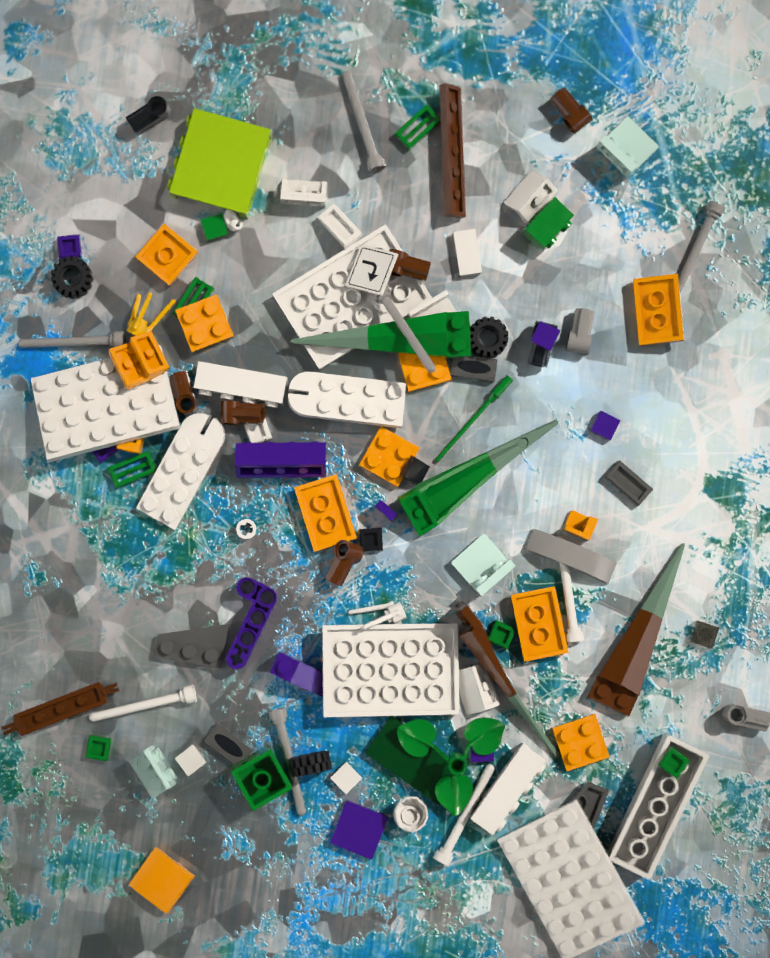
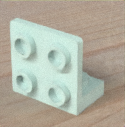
[597,117,658,178]
[451,534,515,596]
[129,745,177,799]

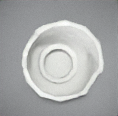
[394,797,428,832]

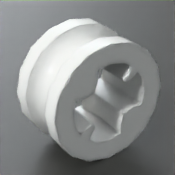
[236,519,256,539]

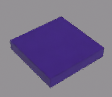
[330,800,389,860]

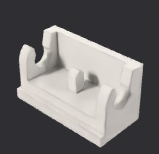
[280,179,327,207]

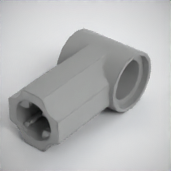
[566,308,595,355]
[722,704,770,732]

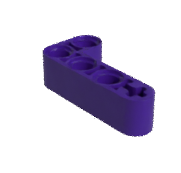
[226,577,278,669]

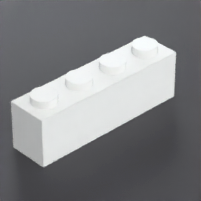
[193,361,288,408]
[470,743,546,835]

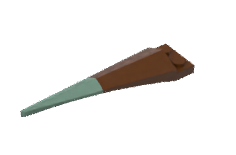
[587,543,685,717]
[455,601,560,759]

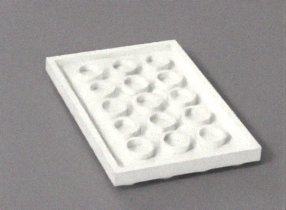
[272,224,432,370]
[31,345,180,462]
[322,623,460,717]
[497,799,644,958]

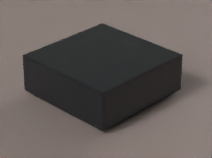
[401,456,430,484]
[359,528,383,552]

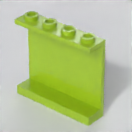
[167,108,272,219]

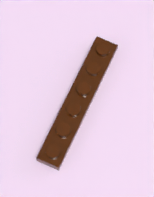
[439,83,466,219]

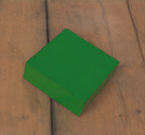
[201,213,229,242]
[488,620,516,650]
[85,735,113,761]
[657,746,690,779]

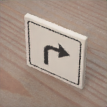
[345,245,398,296]

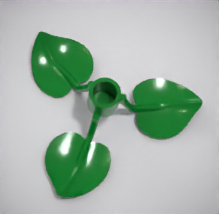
[397,717,505,817]

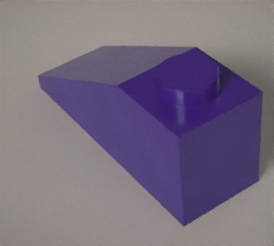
[270,652,323,697]

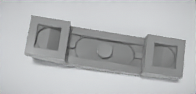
[525,529,616,584]

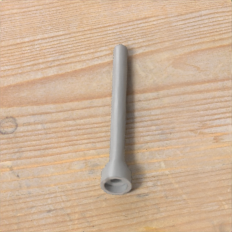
[343,71,386,173]
[679,201,725,294]
[371,285,436,373]
[18,331,126,348]
[268,707,306,816]

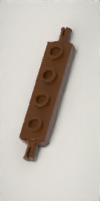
[1,682,120,736]

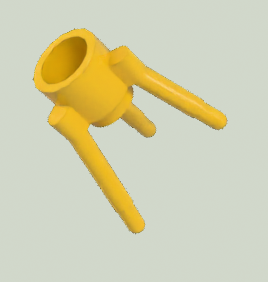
[127,292,176,336]

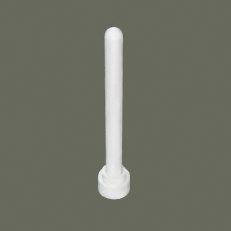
[557,535,584,643]
[89,684,197,722]
[433,764,494,866]

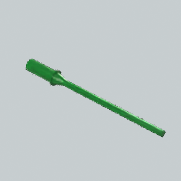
[435,375,513,462]

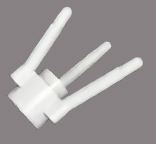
[348,601,407,629]

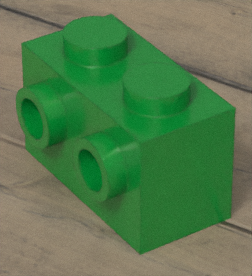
[521,197,574,250]

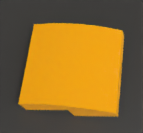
[108,331,170,390]
[129,847,195,913]

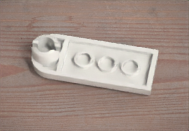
[287,372,406,428]
[136,413,225,530]

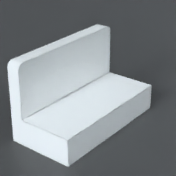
[504,170,558,223]
[407,291,456,318]
[459,663,500,715]

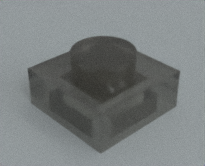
[690,620,719,649]

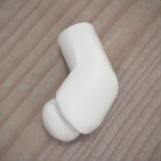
[223,209,242,232]

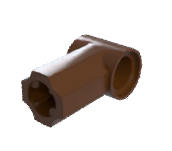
[549,87,593,134]
[389,249,431,282]
[169,371,199,417]
[220,401,266,425]
[325,540,363,587]

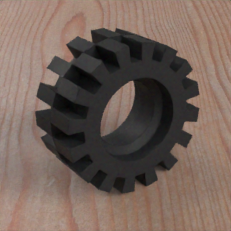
[50,256,93,299]
[470,316,509,358]
[288,750,332,777]

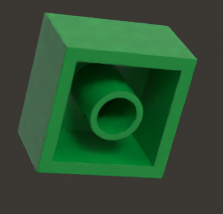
[229,745,293,811]

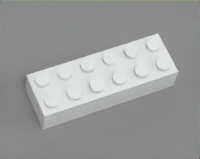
[607,733,710,880]

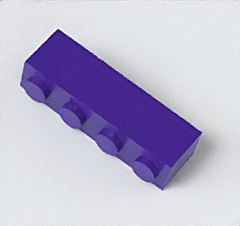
[235,441,326,478]

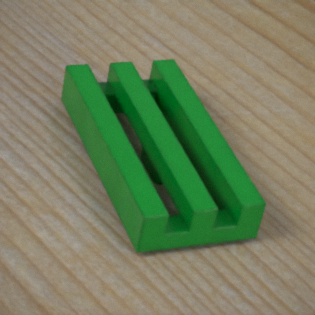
[394,104,441,151]
[172,276,215,318]
[107,451,157,489]

